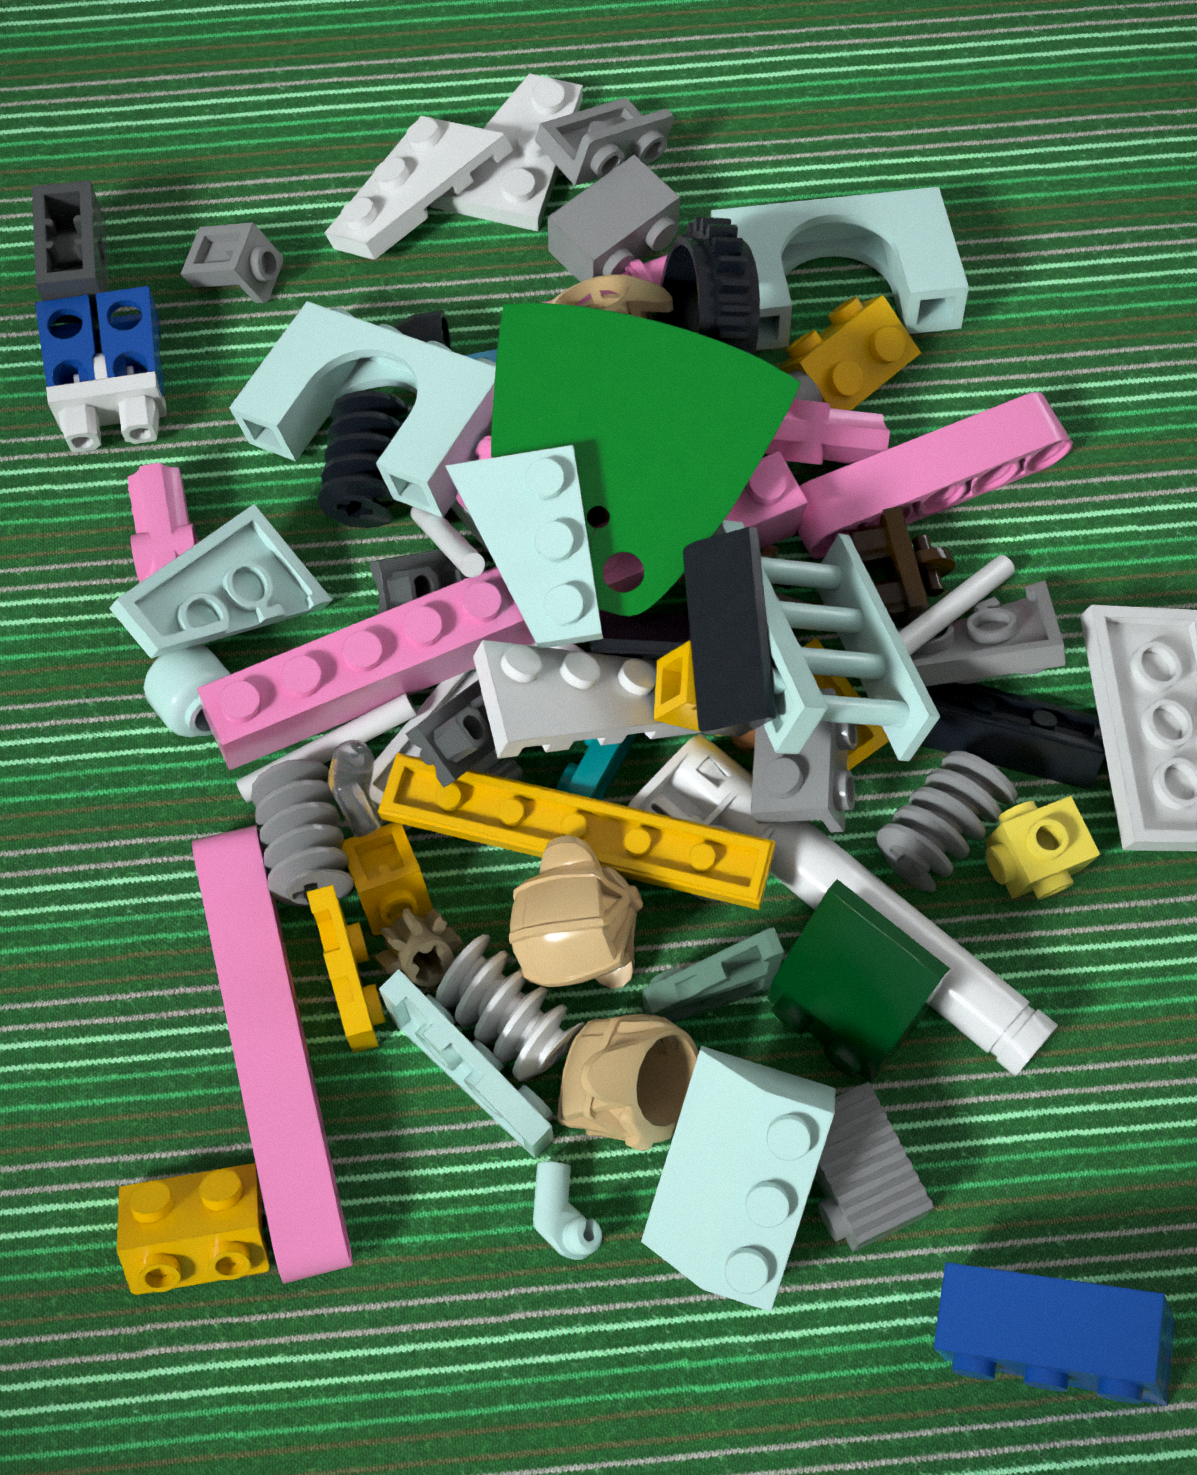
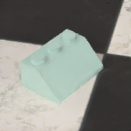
[641,1046,835,1312]

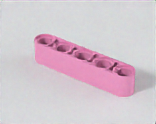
[797,392,1073,559]

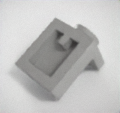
[181,222,283,303]

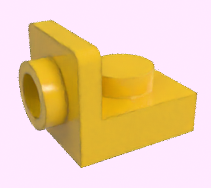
[341,822,433,935]

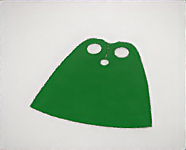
[491,303,801,617]

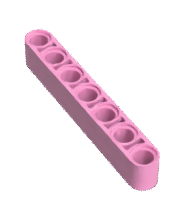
[192,825,353,1284]

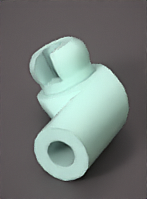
[533,1162,602,1260]

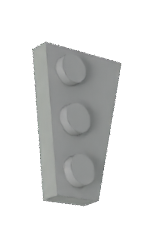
[897,580,1066,686]

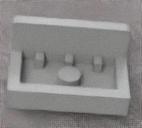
[535,97,675,186]
[751,688,858,833]

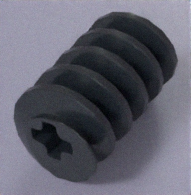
[317,391,409,528]

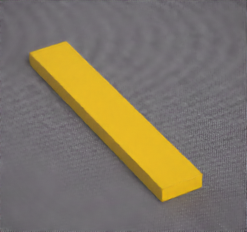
[378,753,776,910]

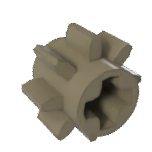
[375,908,463,992]

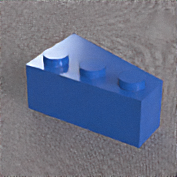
[934,1262,1175,1406]

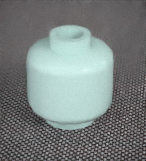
[143,645,230,737]

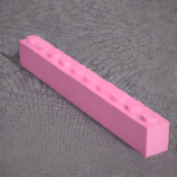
[197,451,808,771]

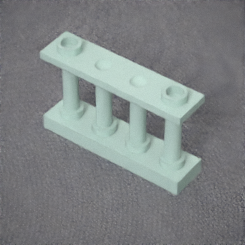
[712,520,940,761]

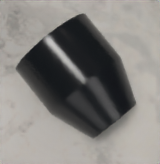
[392,310,451,350]

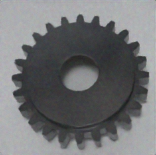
[658,217,760,356]

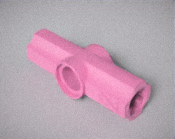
[765,399,890,465]
[128,463,198,583]

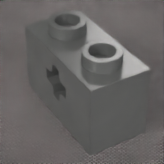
[32,180,109,324]

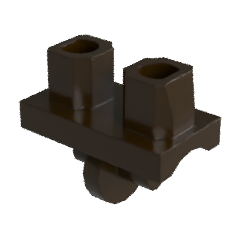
[850,506,955,629]

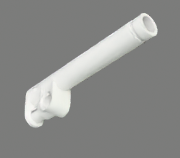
[628,734,1058,1077]

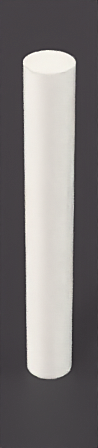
[411,506,485,578]
[898,555,1015,655]
[236,693,417,803]

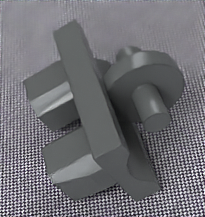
[369,544,487,614]
[405,679,495,788]

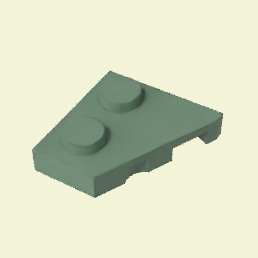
[641,927,784,1023]

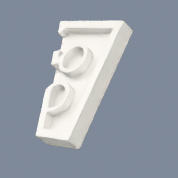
[430,74,583,231]
[325,116,513,260]

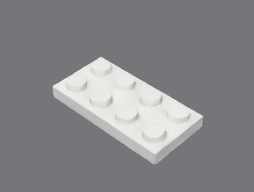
[1080,605,1197,851]

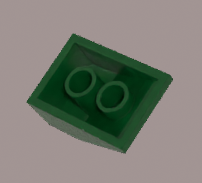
[767,879,950,1083]

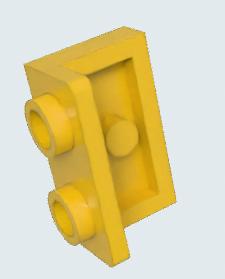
[777,295,921,411]
[117,1163,269,1295]

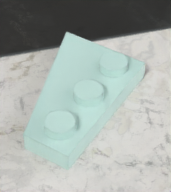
[445,445,603,649]
[109,504,333,658]
[379,969,554,1159]

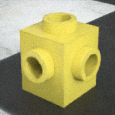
[984,796,1100,900]

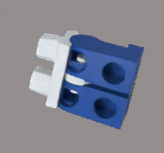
[35,286,167,453]

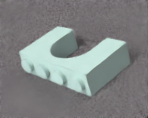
[711,187,969,350]
[229,301,496,518]

